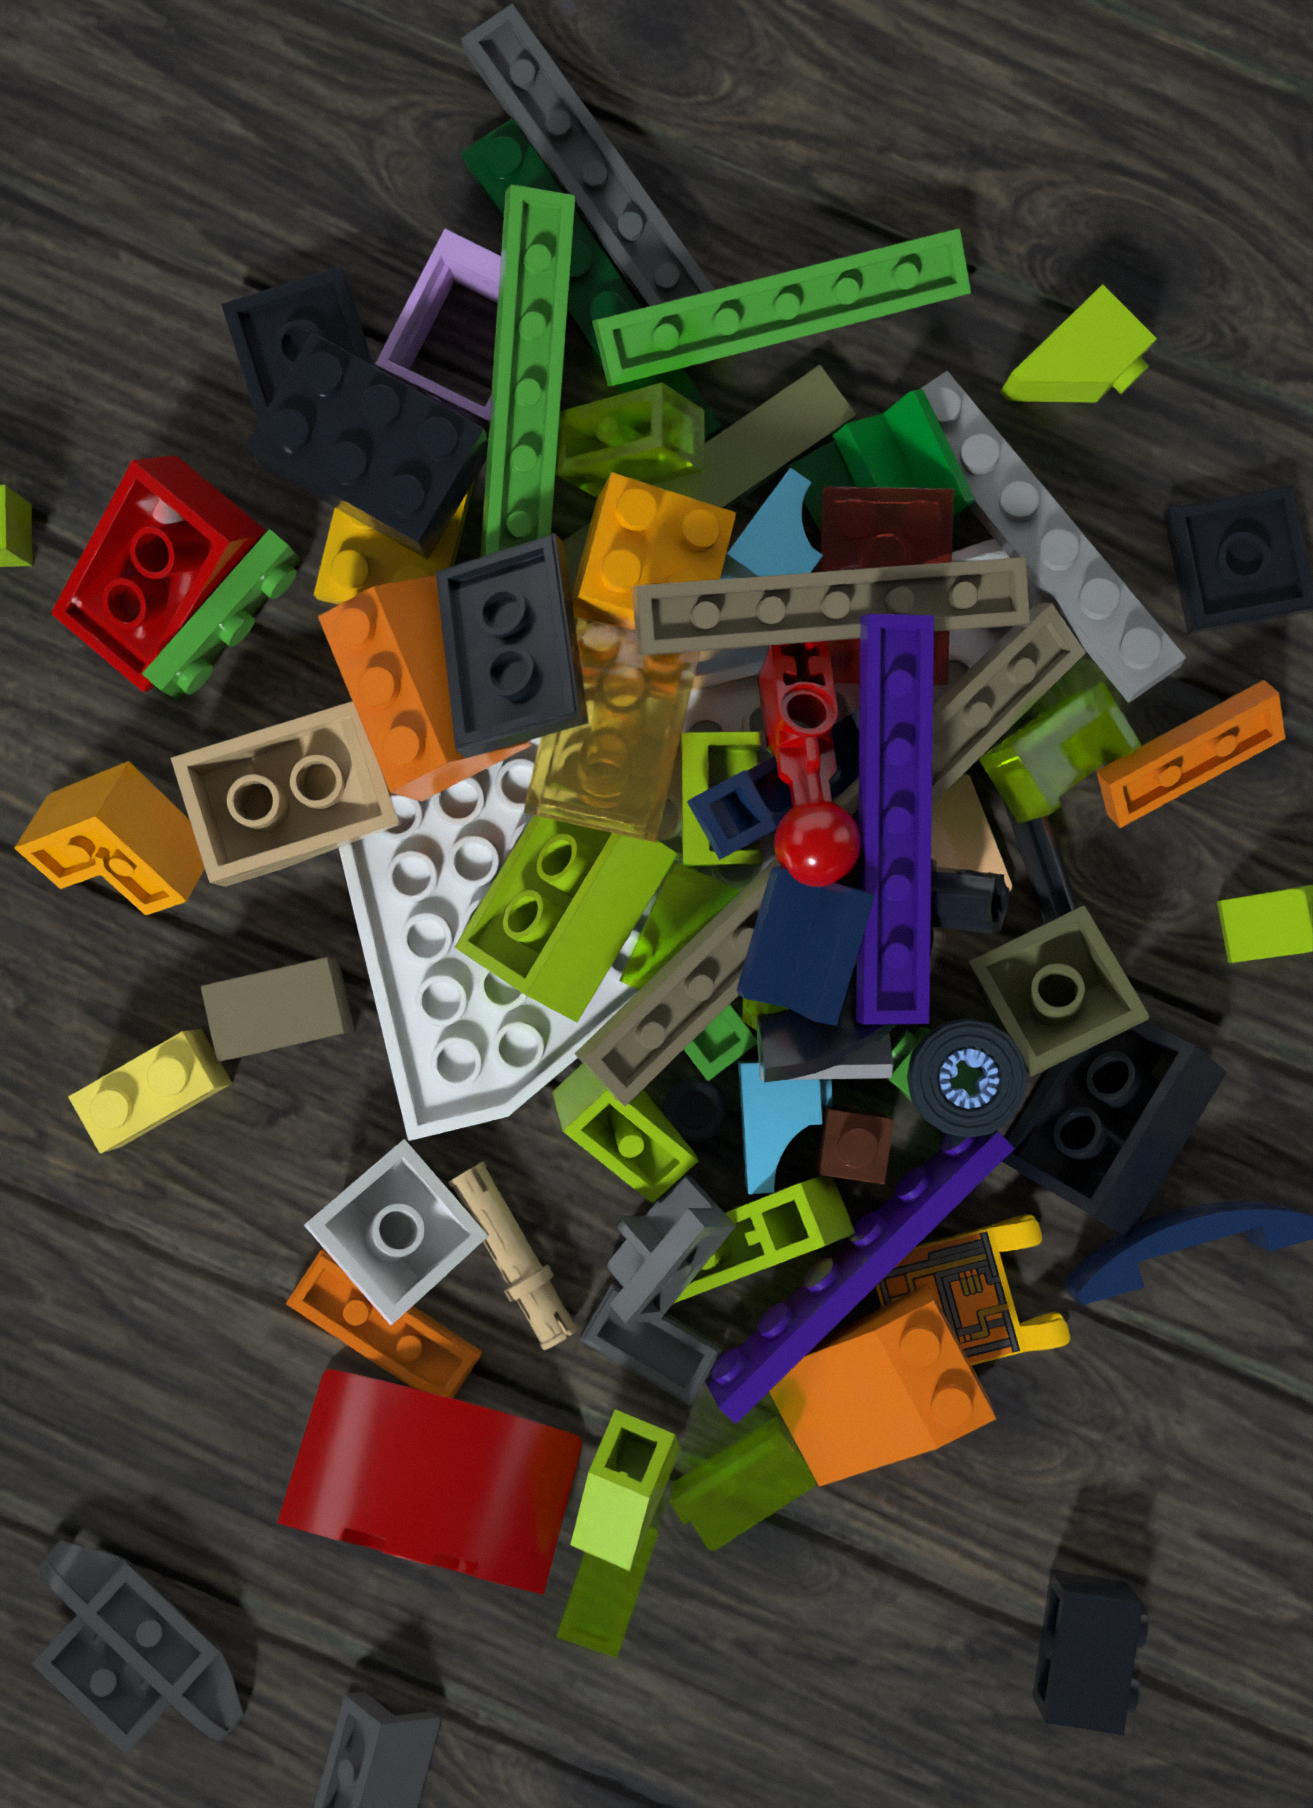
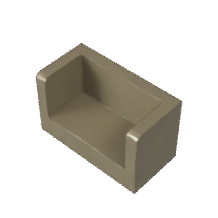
[201,957,355,1062]

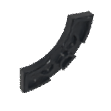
[757,927,934,1083]

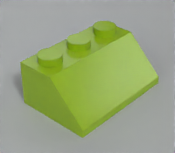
[454,782,678,1023]

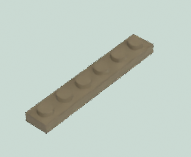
[632,557,1030,656]

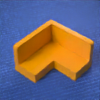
[14,761,205,915]

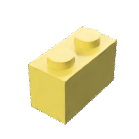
[68,1029,233,1154]

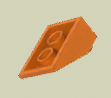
[769,1284,996,1487]

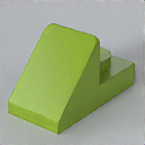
[1217,884,1313,963]

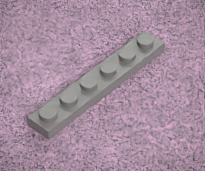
[921,371,1186,703]

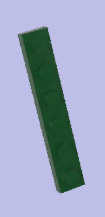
[461,118,722,467]

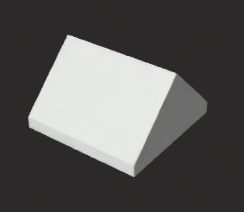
[304,1139,488,1325]

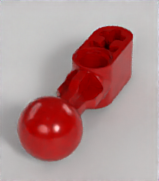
[758,641,861,887]

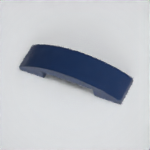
[687,709,860,860]
[1064,1201,1313,1305]

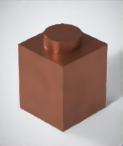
[813,1105,894,1184]

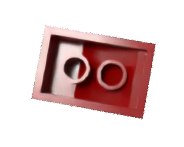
[51,455,267,693]

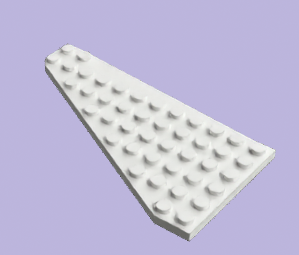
[339,539,1046,1141]

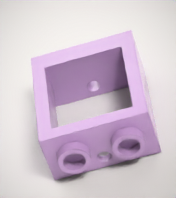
[375,229,501,436]

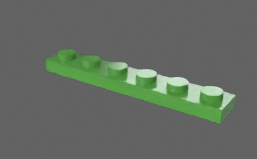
[480,184,575,557]
[592,228,971,386]

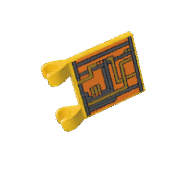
[876,1214,1070,1365]

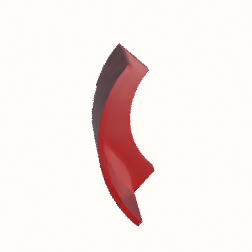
[277,1369,582,1595]

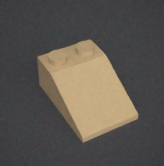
[171,701,400,887]

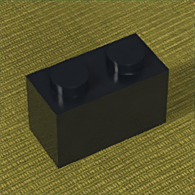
[1032,1570,1148,1735]

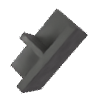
[607,1175,736,1324]

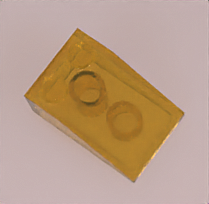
[524,616,701,843]

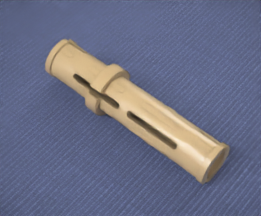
[448,1161,579,1350]

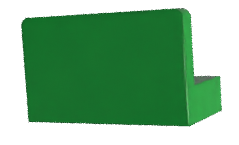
[833,389,975,549]

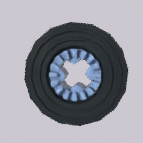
[907,1018,1028,1138]

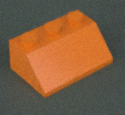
[318,575,532,802]

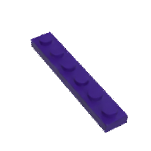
[856,614,934,1024]
[705,1130,1015,1424]

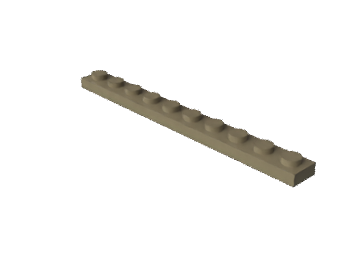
[574,603,1086,1107]

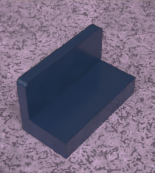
[737,866,875,1026]

